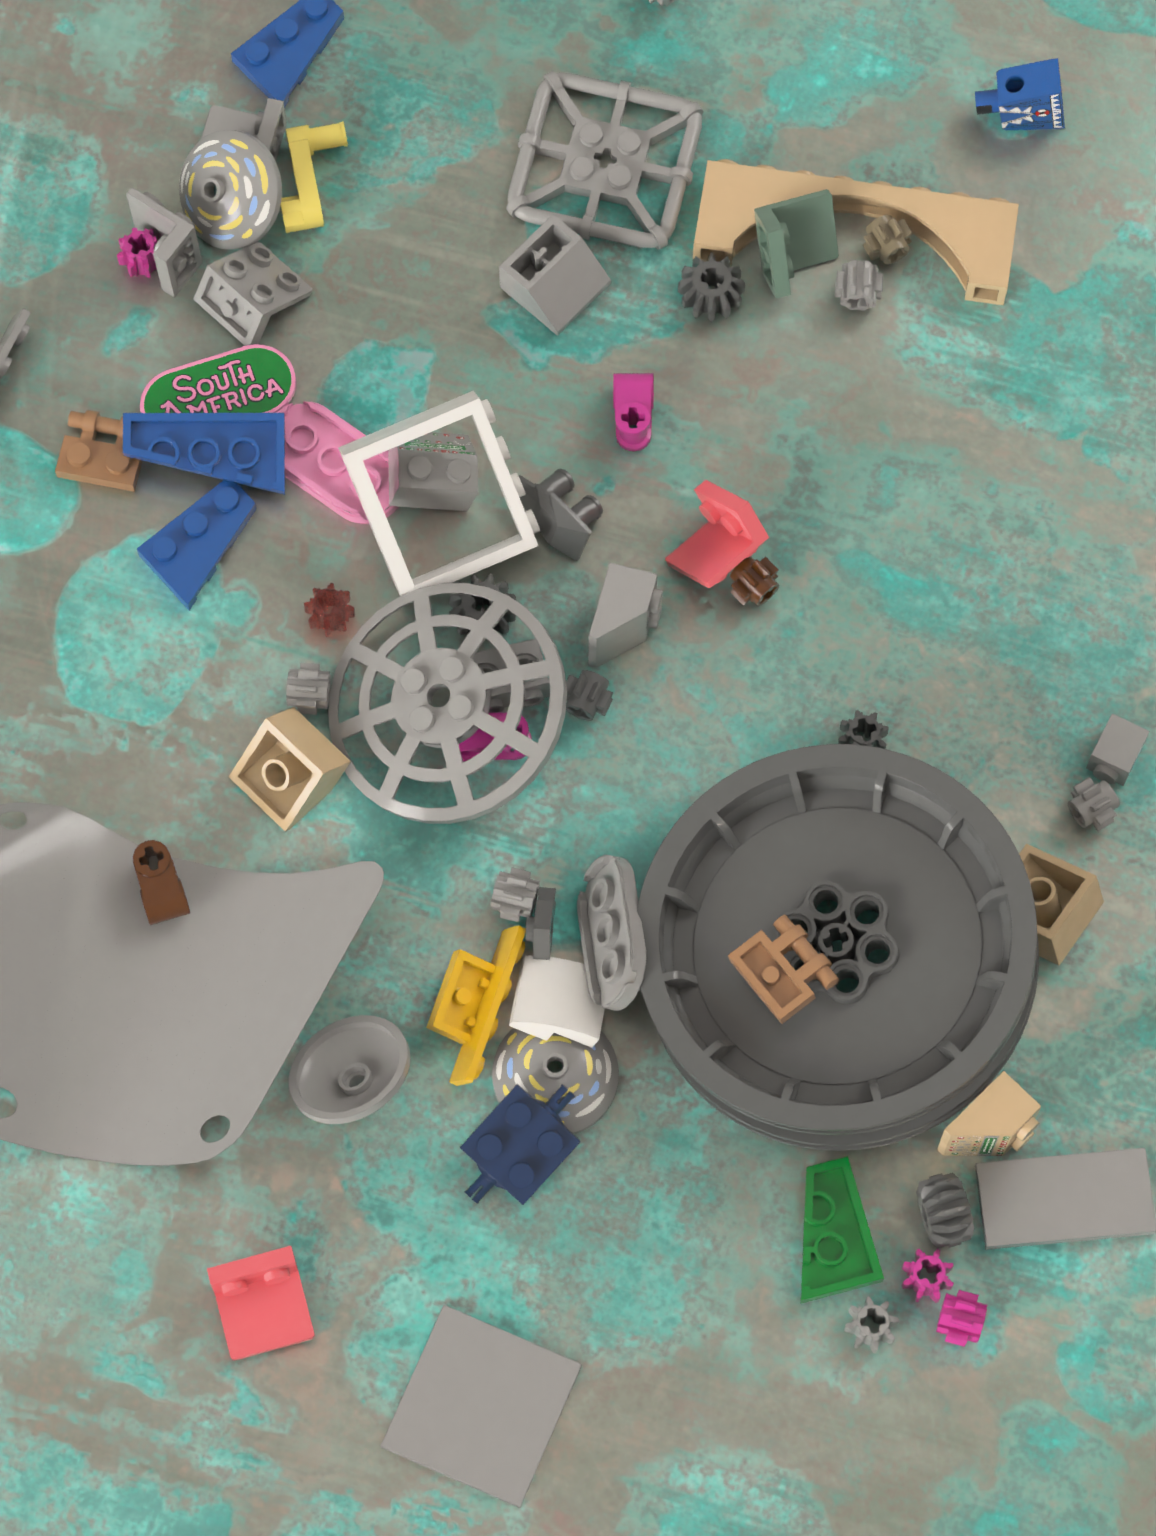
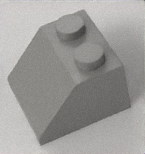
[588,563,663,668]

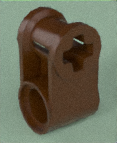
[133,840,190,926]

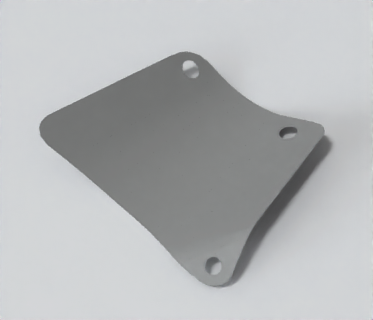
[0,802,384,1166]

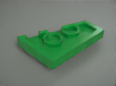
[800,1156,884,1304]

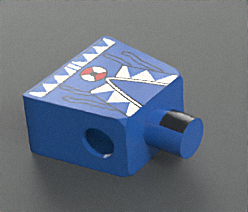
[975,58,1065,131]

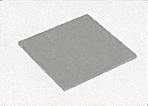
[380,1305,582,1508]

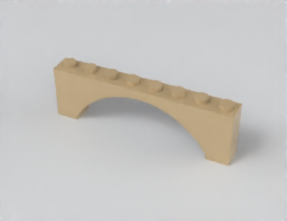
[693,159,1019,306]

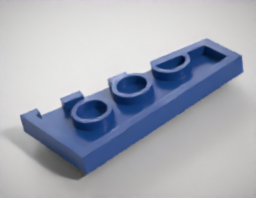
[123,413,285,495]

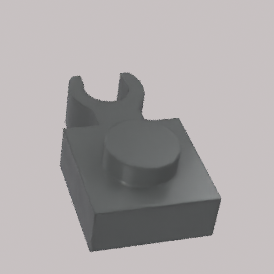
[526,887,556,960]

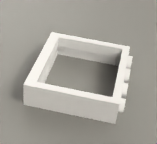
[338,391,540,596]

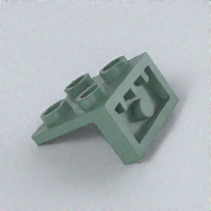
[754,189,839,299]

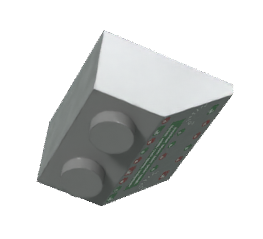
[388,432,478,511]

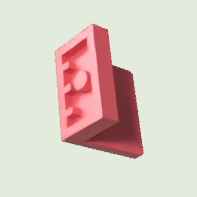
[665,480,769,588]
[207,1246,315,1360]

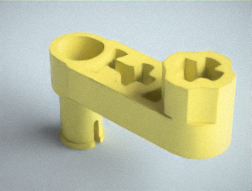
[280,121,348,233]

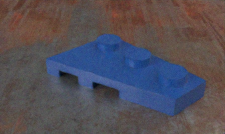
[231,0,344,108]
[137,480,257,611]

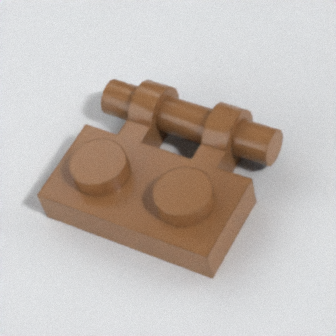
[55,410,143,492]
[728,915,839,1024]

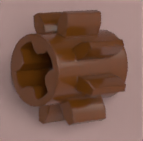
[730,556,779,606]

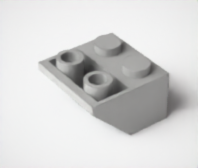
[499,214,611,336]

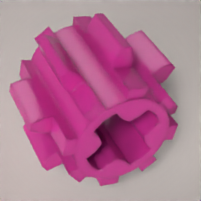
[117,227,158,278]
[901,1248,954,1303]
[936,1290,987,1347]

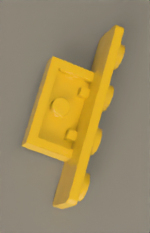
[426,925,526,1086]

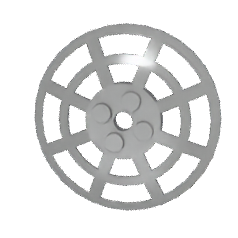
[328,583,567,824]

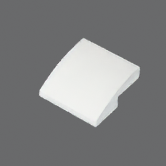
[509,955,605,1048]

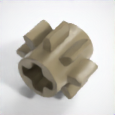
[863,215,913,264]

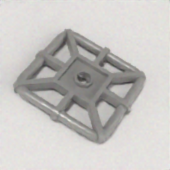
[506,71,704,250]

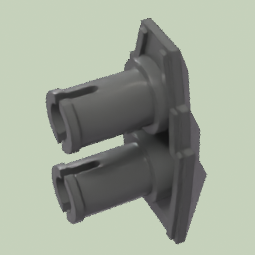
[519,469,603,561]

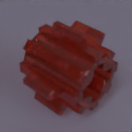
[304,583,355,637]

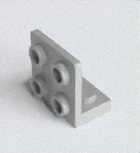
[201,98,287,161]
[126,188,202,298]
[193,242,312,346]

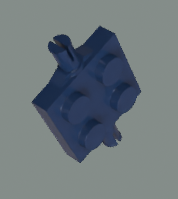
[460,1083,580,1205]

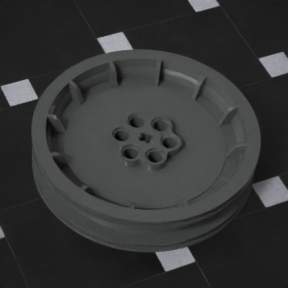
[637,744,1039,1151]

